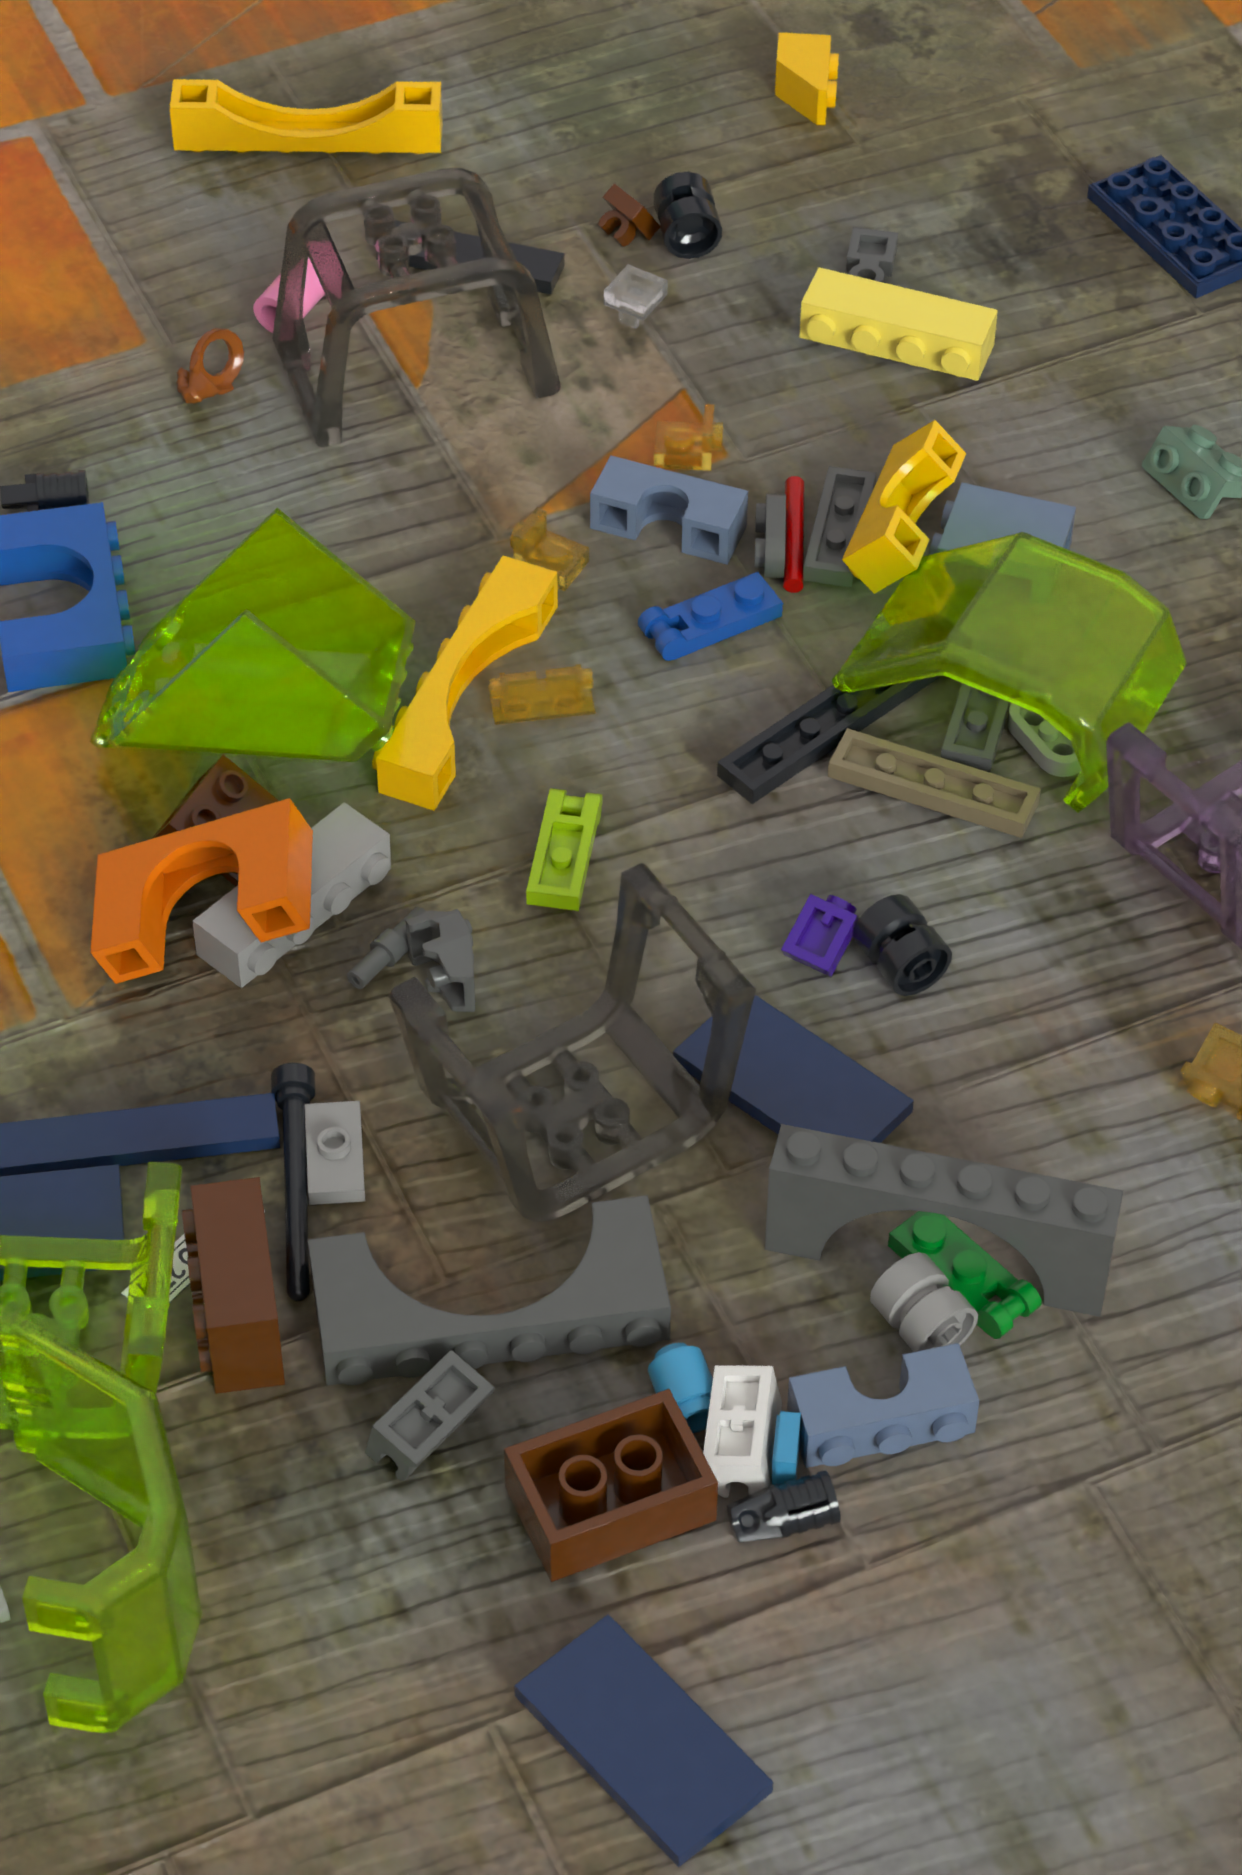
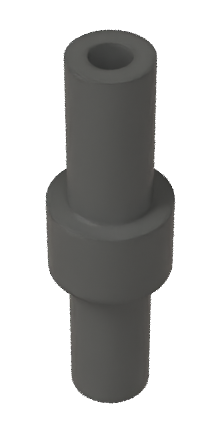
[347,906,425,989]

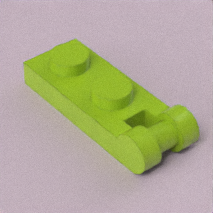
[526,788,603,911]

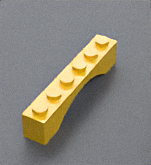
[170,79,443,154]
[372,555,558,811]

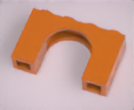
[90,798,313,984]

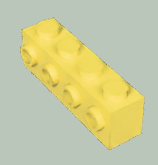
[799,267,998,381]

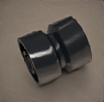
[654,171,722,259]
[853,894,952,996]

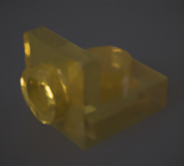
[654,404,723,471]
[510,508,589,591]

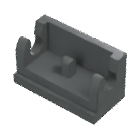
[365,1350,495,1481]

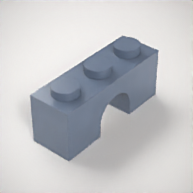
[590,455,748,565]
[787,1343,979,1468]

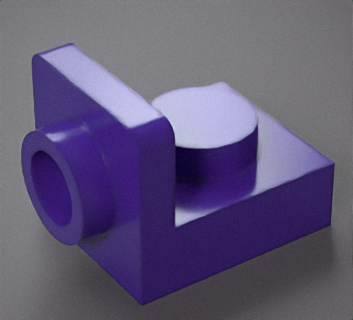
[781,894,859,977]

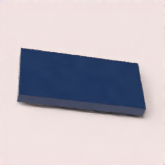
[1087,155,1242,299]
[673,987,914,1143]
[0,1164,127,1281]
[514,1614,773,1868]

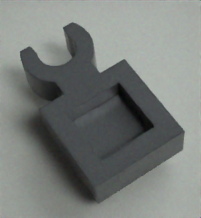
[846,227,898,283]

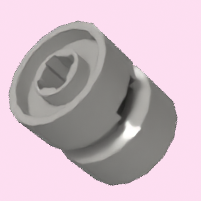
[870,1252,978,1352]

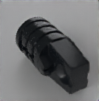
[0,470,89,512]
[727,1470,841,1542]

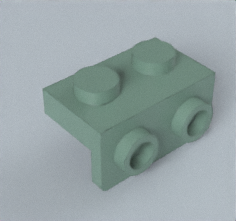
[1142,425,1242,519]

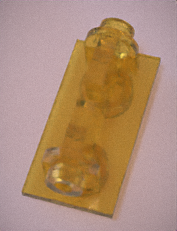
[488,664,596,725]

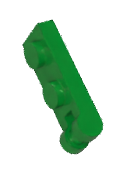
[888,1211,1042,1339]

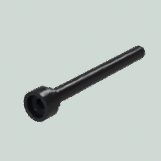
[271,1063,316,1301]

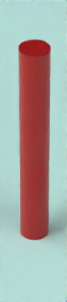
[784,476,804,593]

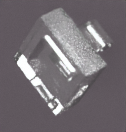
[604,265,668,329]

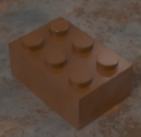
[182,1177,285,1394]
[504,1389,718,1582]

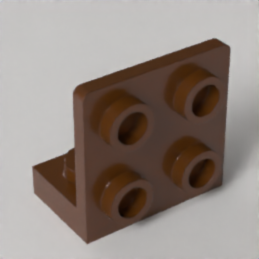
[152,754,279,887]

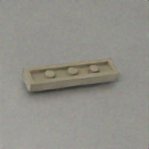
[828,728,1041,838]

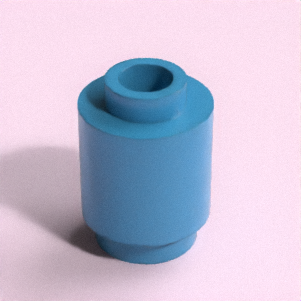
[648,1343,713,1433]

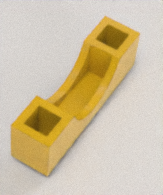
[842,420,966,594]

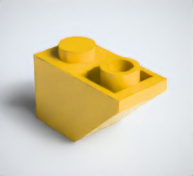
[775,32,839,126]

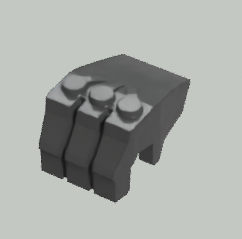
[405,909,476,1012]

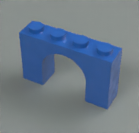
[0,502,136,692]

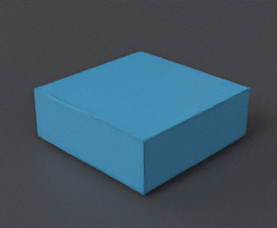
[772,1411,801,1485]

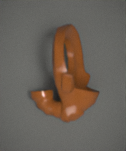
[176,328,244,404]

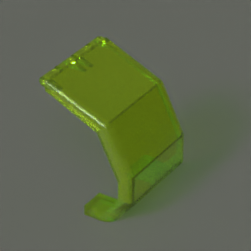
[832,532,1187,813]
[0,1312,202,1733]

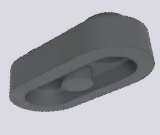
[755,493,786,578]

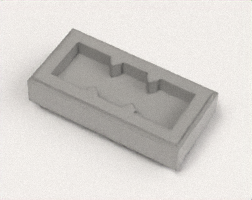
[305,1101,365,1205]

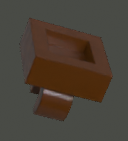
[598,183,660,247]

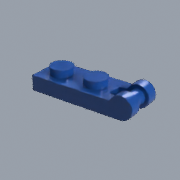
[637,572,783,661]

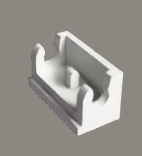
[703,1366,782,1498]

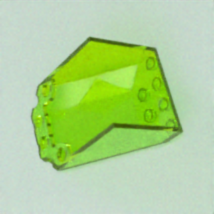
[90,508,416,764]

